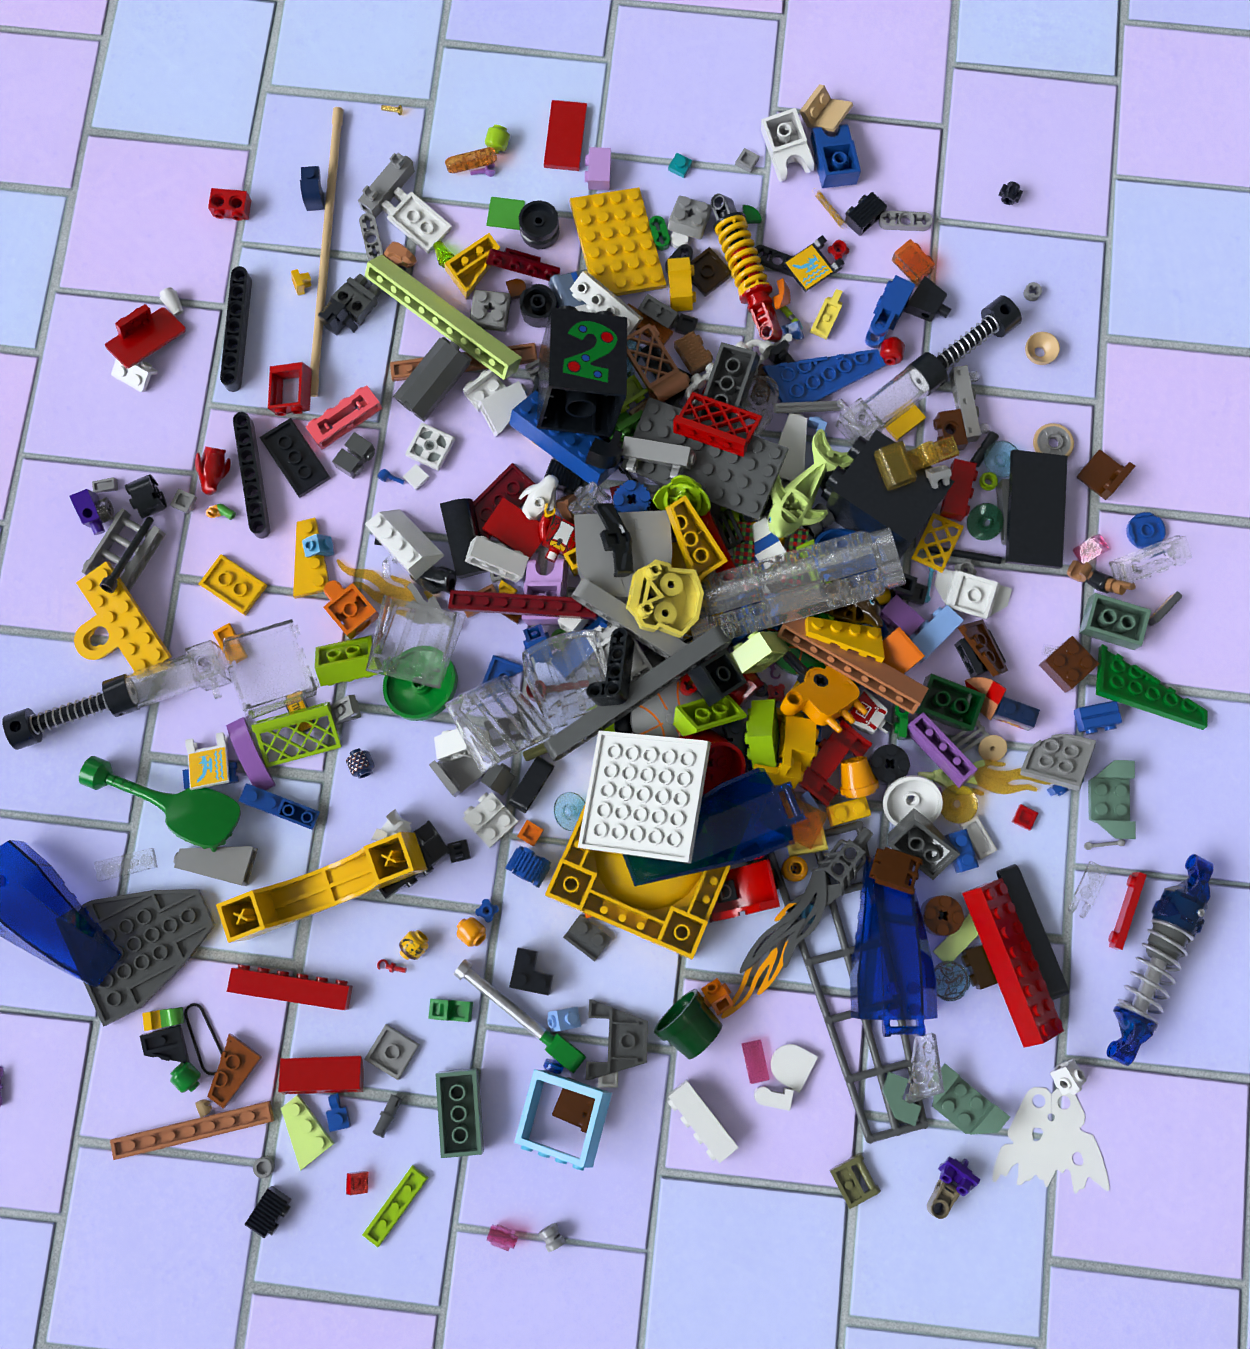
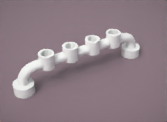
[685,339,775,408]

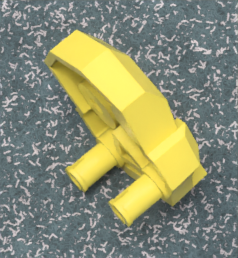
[626,559,704,638]

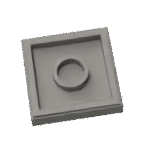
[364,1024,420,1080]

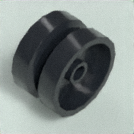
[519,200,560,249]

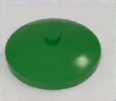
[383,646,458,721]

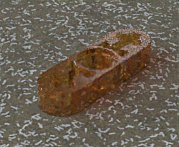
[445,147,497,173]

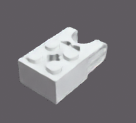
[761,108,814,182]

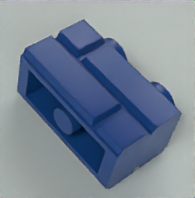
[1074,701,1122,735]
[944,829,979,873]

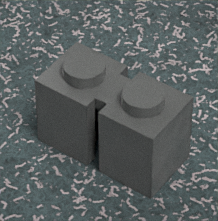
[332,432,375,479]

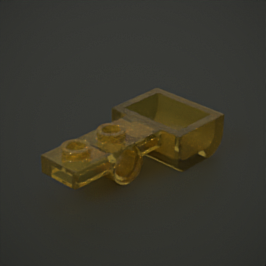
[874,435,960,491]

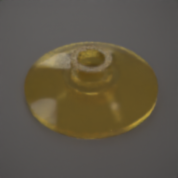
[941,784,978,824]

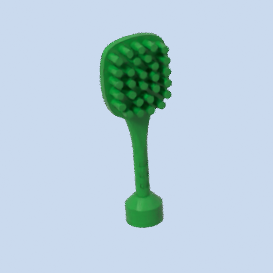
[79,756,241,852]

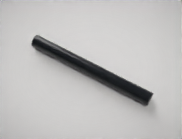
[928,546,1002,564]

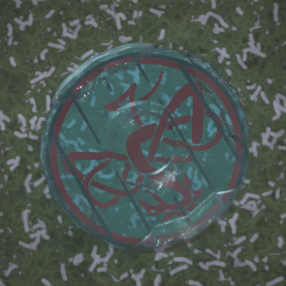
[929,961,970,1001]

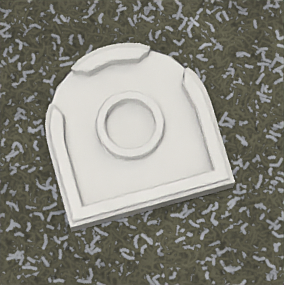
[770,1044,818,1093]

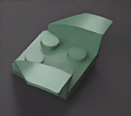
[1088,760,1136,839]
[932,1063,1010,1135]

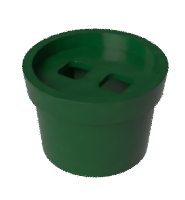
[654,989,723,1060]

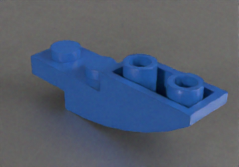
[239,783,320,830]

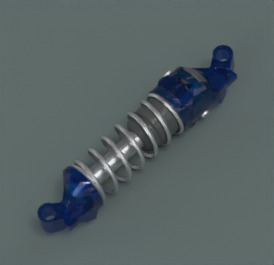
[1106,854,1213,1066]

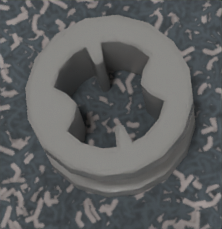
[1023,282,1042,301]

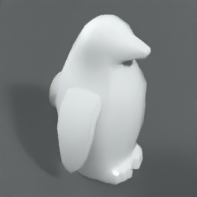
[519,475,559,520]

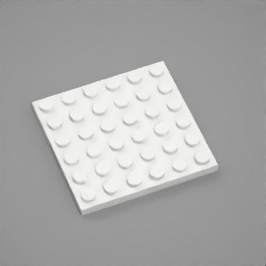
[578,731,711,863]

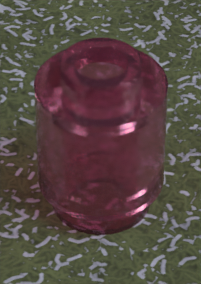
[486,1224,518,1252]

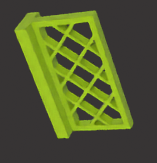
[251,702,342,768]

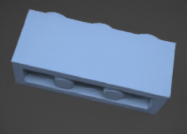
[909,605,964,663]

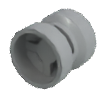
[538,1223,566,1253]

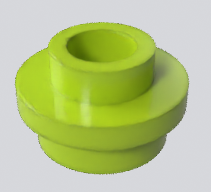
[979,472,998,491]

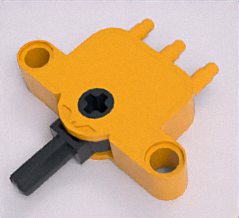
[780,651,868,733]

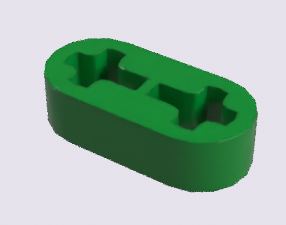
[649,216,670,251]

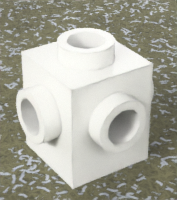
[1050,1059,1087,1095]

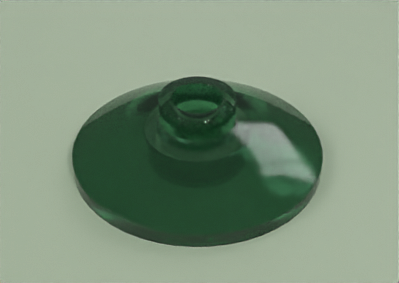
[967,503,1004,541]

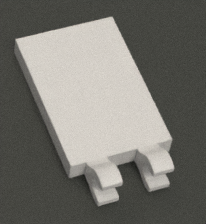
[381,187,452,254]

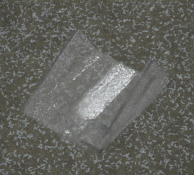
[366,595,466,689]
[522,630,608,730]
[444,675,557,773]

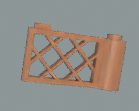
[627,323,690,402]

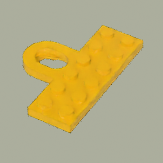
[74,561,172,678]

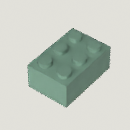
[1079,593,1151,650]

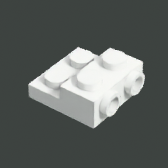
[462,792,519,848]

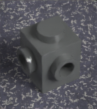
[480,762,516,796]

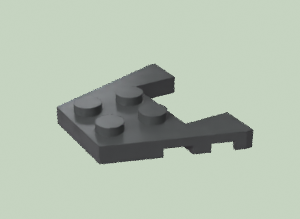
[585,999,648,1080]

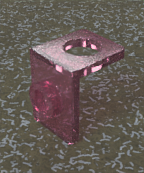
[1073,534,1110,565]

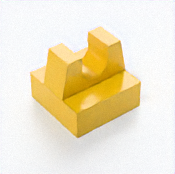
[291,269,311,296]

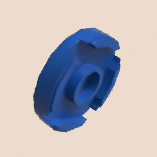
[1126,512,1166,550]

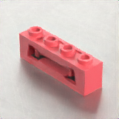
[305,385,382,450]

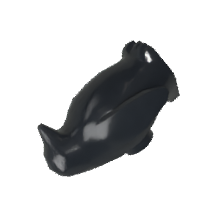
[409,566,457,594]

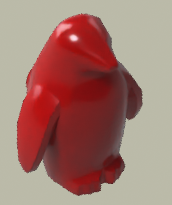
[195,446,231,495]

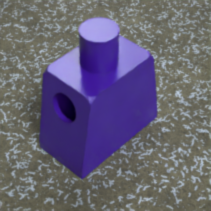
[69,489,108,535]

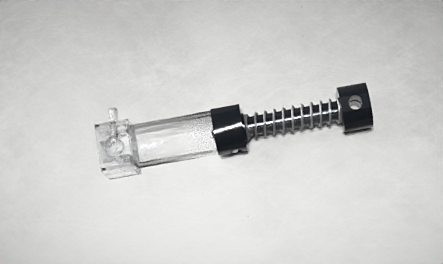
[835,295,1022,445]
[2,640,232,750]

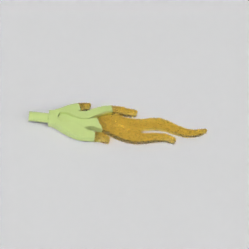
[918,759,1051,796]

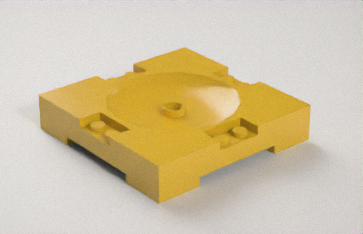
[545,796,753,960]

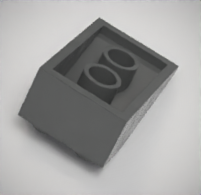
[888,808,960,880]

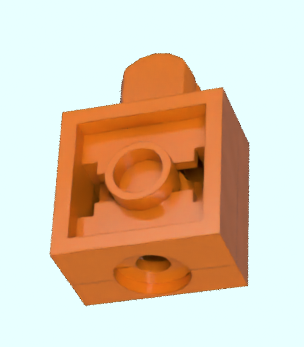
[323,580,380,640]

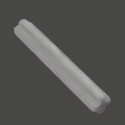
[773,401,843,413]

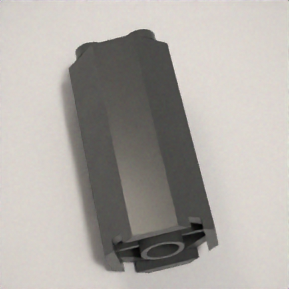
[393,337,472,422]

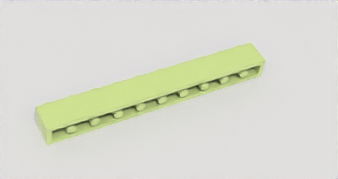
[364,255,522,380]

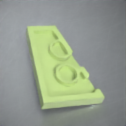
[281,1094,334,1171]

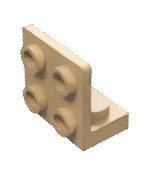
[799,84,854,132]

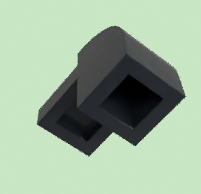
[585,431,624,469]
[890,572,928,606]

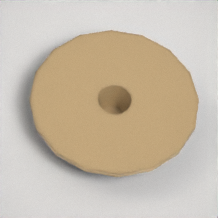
[978,735,1007,762]

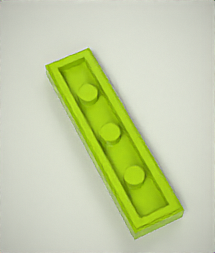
[362,1165,429,1247]

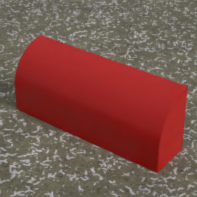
[278,1056,364,1095]

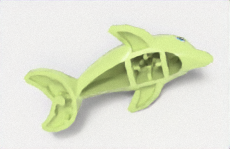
[767,429,854,538]

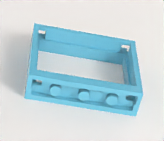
[514,1069,612,1171]

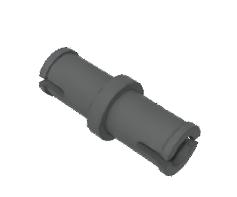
[372,1094,403,1138]

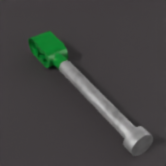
[453,959,587,1073]

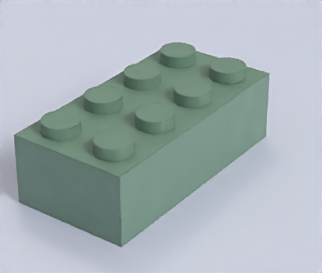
[435,1068,484,1158]

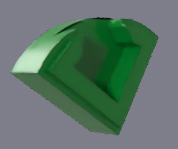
[742,205,762,224]

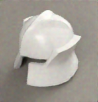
[371,808,412,841]

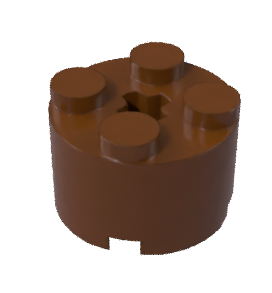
[919,895,964,936]

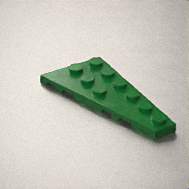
[1096,644,1208,730]

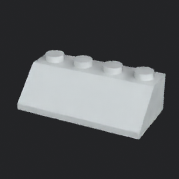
[365,509,445,580]

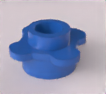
[475,899,499,923]

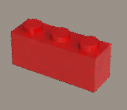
[939,458,978,522]

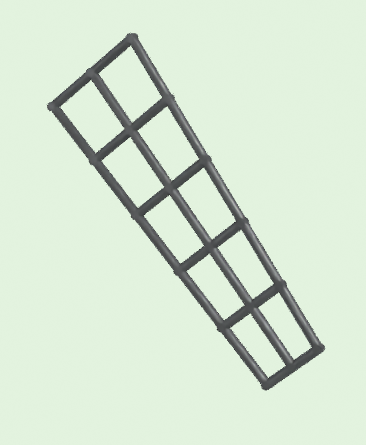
[765,821,928,1144]

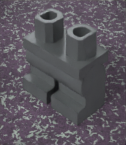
[331,274,381,326]

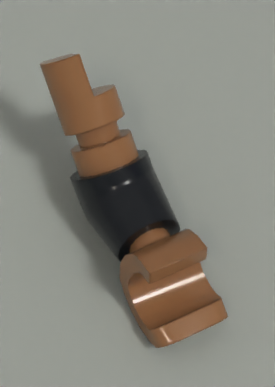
[1067,560,1136,595]

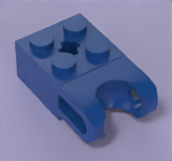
[810,124,861,188]
[865,275,916,348]

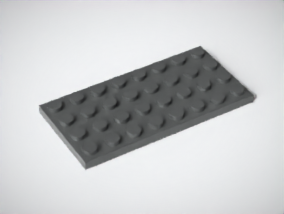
[621,397,789,521]

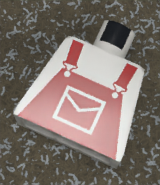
[845,690,893,735]

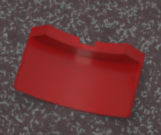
[709,859,780,923]

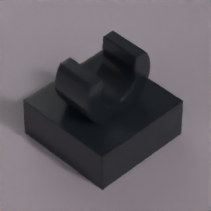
[447,839,471,863]

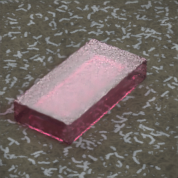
[741,1039,770,1084]

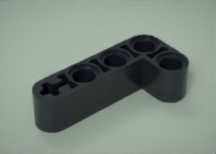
[586,627,635,706]

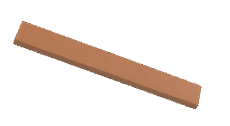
[390,343,537,382]
[110,1101,274,1160]

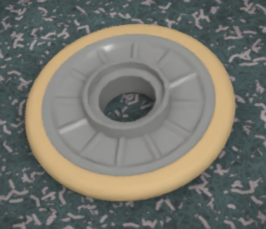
[1033,423,1074,457]

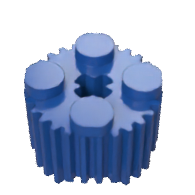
[613,480,651,513]
[505,845,552,888]

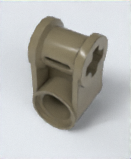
[927,1179,960,1219]

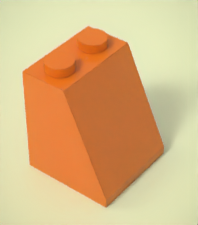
[883,627,925,674]

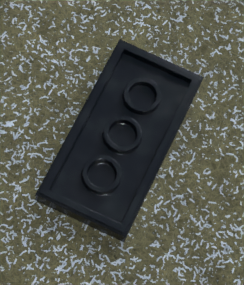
[259,418,331,498]

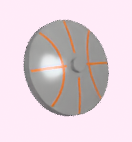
[630,681,703,738]

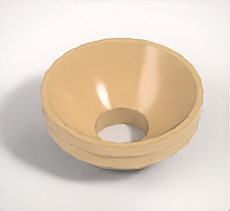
[1025,332,1060,365]

